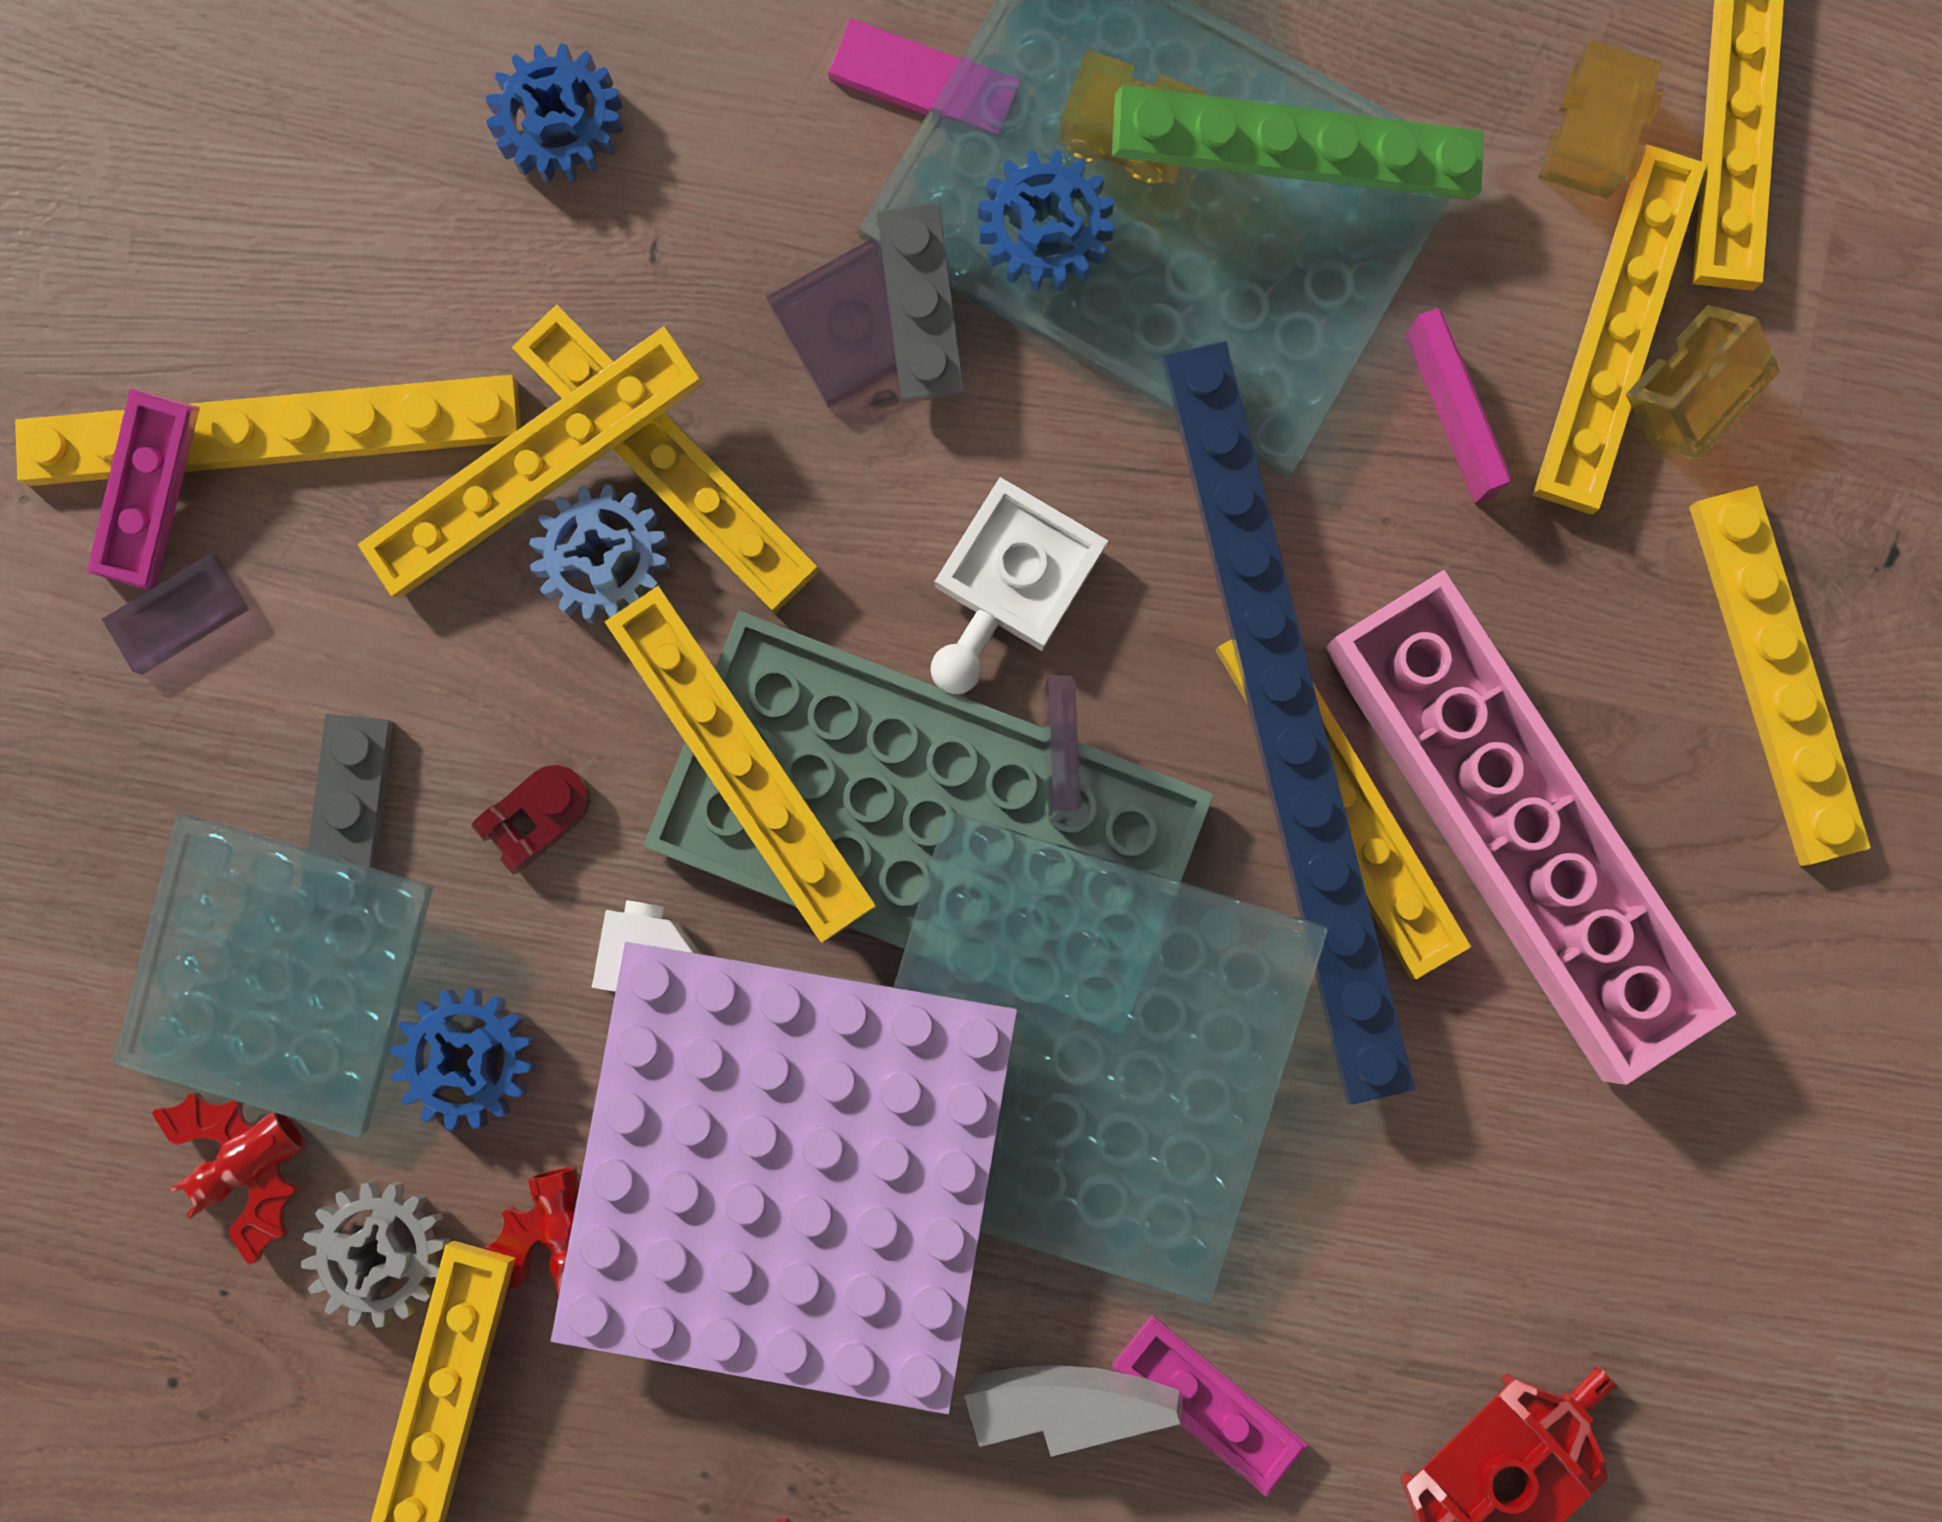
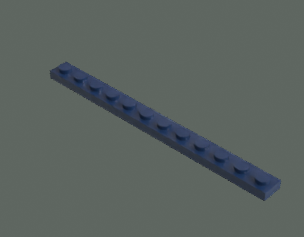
[1163,341,1415,1105]

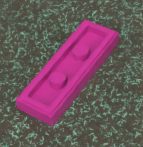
[828,18,1021,142]
[1405,308,1511,504]
[87,389,200,591]
[1112,1314,1307,1497]

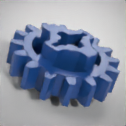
[486,43,624,183]
[978,150,1115,292]
[390,989,536,1131]

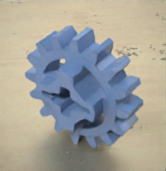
[529,484,670,624]

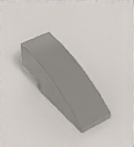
[964,1365,1183,1457]

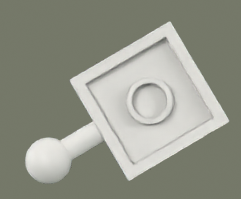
[931,477,1108,695]

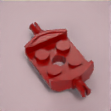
[1400,1365,1618,1522]

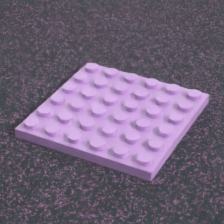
[551,942,1017,1414]

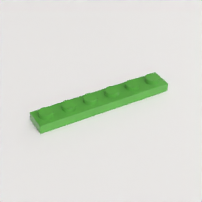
[1112,85,1484,200]

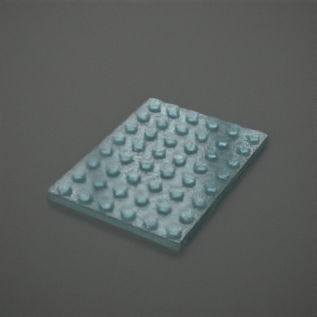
[858,0,1450,478]

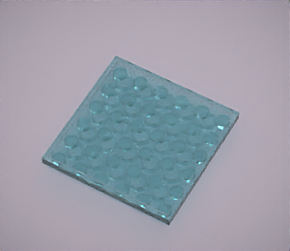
[893,811,1328,1304]

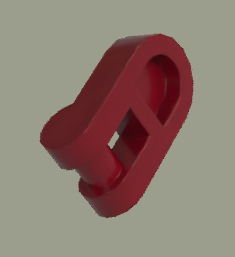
[471,765,591,875]

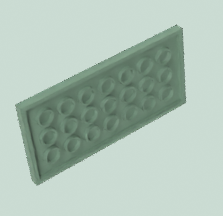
[643,611,1214,1035]

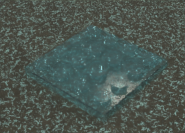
[112,813,434,1138]

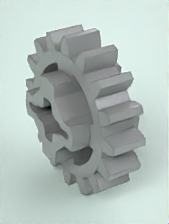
[301,1180,451,1328]

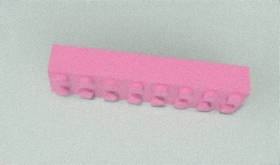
[1323,570,1737,1085]

